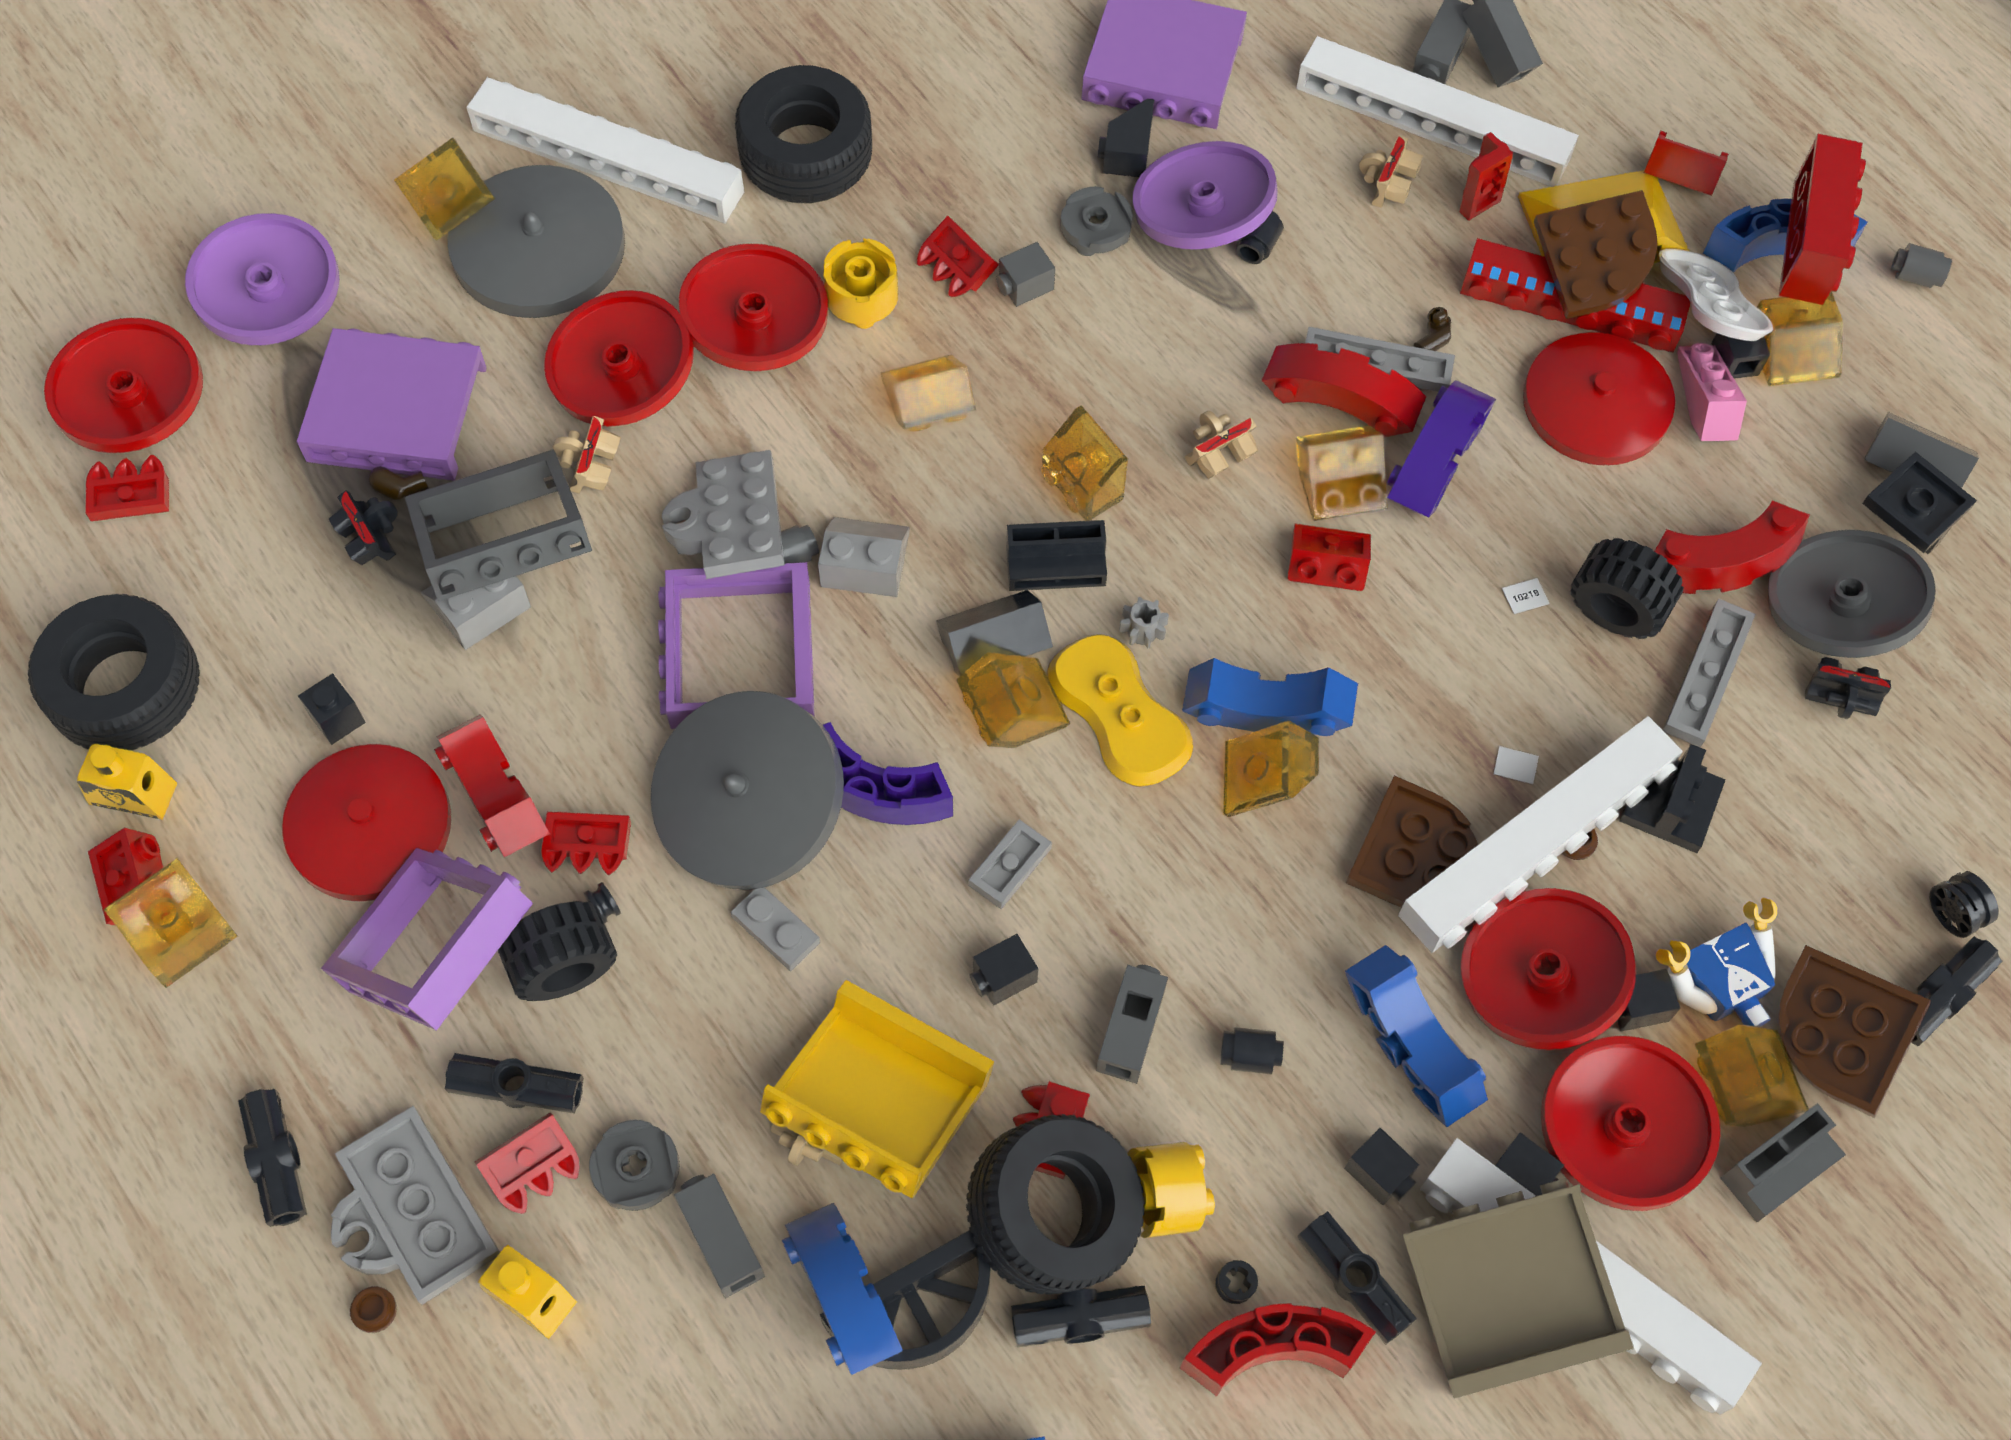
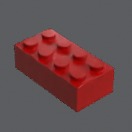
[1779,134,1866,305]

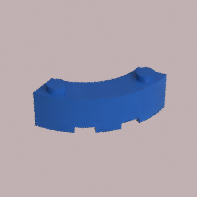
[1703,198,1868,272]
[1182,658,1358,736]
[1345,945,1488,1127]
[782,1203,903,1375]

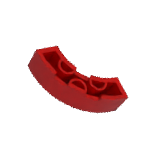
[1261,343,1426,438]
[1654,500,1810,594]
[434,714,550,858]
[1180,1303,1376,1397]

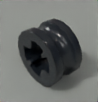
[584,882,621,923]
[1215,1260,1258,1304]

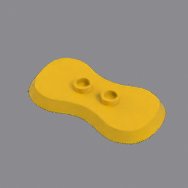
[1047,634,1193,787]

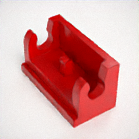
[1644,131,1729,196]

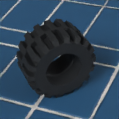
[1570,538,1684,639]
[498,901,617,1001]

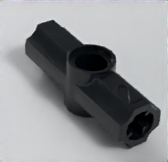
[1912,936,2003,1047]
[445,1053,584,1114]
[238,1089,307,1227]
[1297,1211,1417,1345]
[1011,1285,1152,1347]

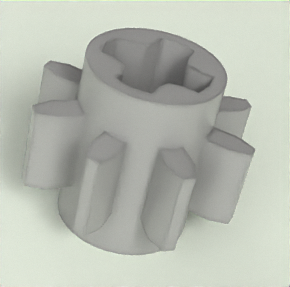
[1119,597,1169,649]

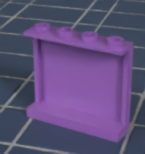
[1082,0,1247,129]
[297,328,487,481]

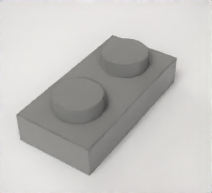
[969,819,1052,909]
[731,887,820,972]

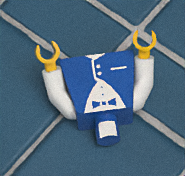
[1655,897,1777,1032]

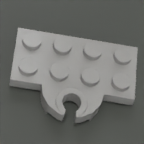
[661,450,785,579]
[331,1106,500,1305]

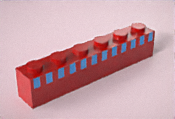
[1460,238,1691,353]

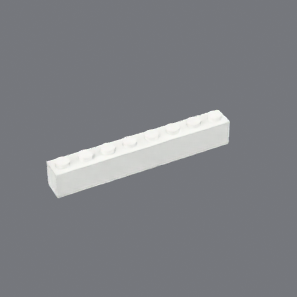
[1296,36,1579,187]
[467,77,744,224]
[1398,716,1683,953]
[1420,1138,1762,1415]

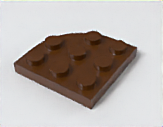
[1534,190,1657,319]
[1346,775,1478,929]
[1779,945,1931,1118]

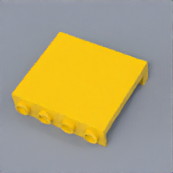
[760,980,995,1199]

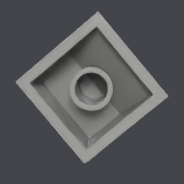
[818,517,910,597]
[421,576,531,650]

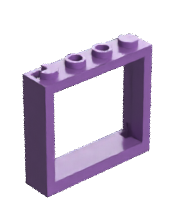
[658,562,815,729]
[321,848,533,1031]

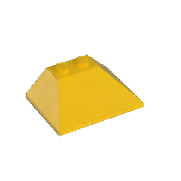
[1518,170,1689,263]

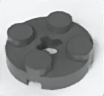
[1060,186,1133,256]
[589,1120,680,1211]

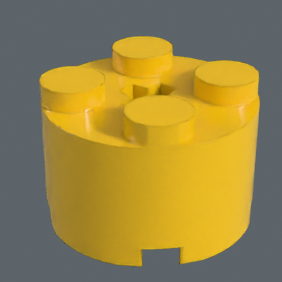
[823,238,898,329]
[1127,1142,1215,1238]

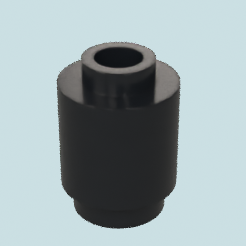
[1236,211,1284,264]
[1220,1027,1284,1074]

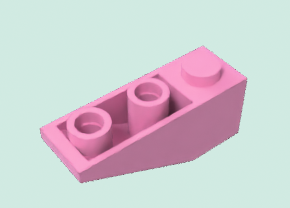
[1677,343,1747,441]

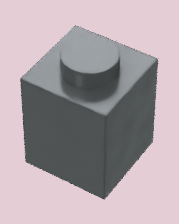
[996,242,1055,307]

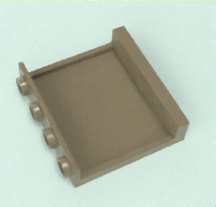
[1403,1178,1634,1399]

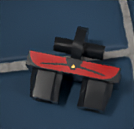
[329,490,398,565]
[1805,657,1891,719]

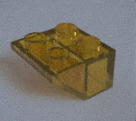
[1757,291,1843,386]
[1296,426,1388,521]

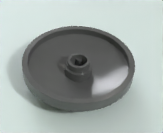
[1768,530,1936,658]

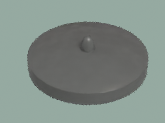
[447,165,625,318]
[651,691,844,890]

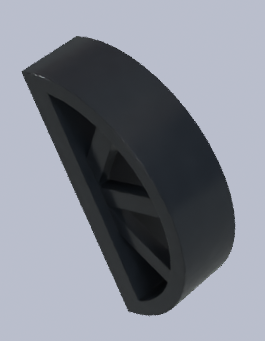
[820,1230,990,1370]

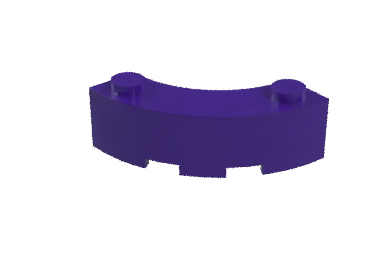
[1387,380,1496,518]
[823,722,953,825]

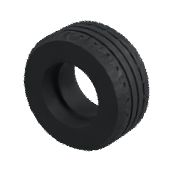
[735,65,872,203]
[28,594,200,750]
[966,1114,1145,1295]

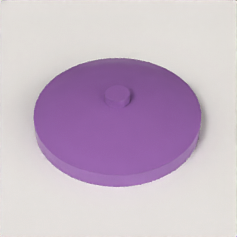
[1133,141,1278,249]
[185,213,340,345]

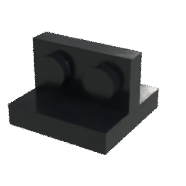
[1862,451,1977,554]
[1619,744,1726,853]

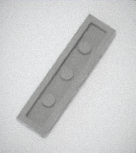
[1305,327,1455,392]
[1663,598,1756,747]

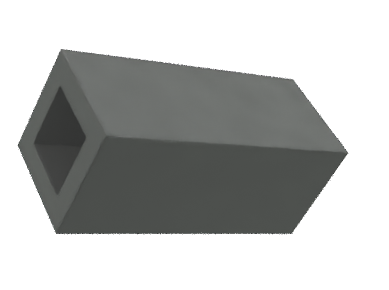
[1413,0,1471,85]
[1462,0,1543,87]
[1096,965,1168,1084]
[674,1174,765,1299]

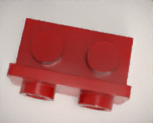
[1459,132,1513,221]
[1287,523,1371,591]
[88,827,173,926]

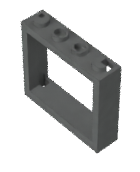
[405,449,592,602]

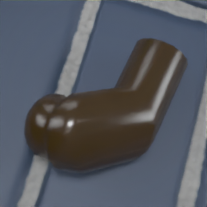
[1413,307,1451,351]
[369,466,428,500]

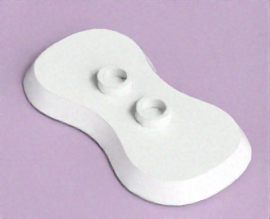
[1659,248,1773,341]

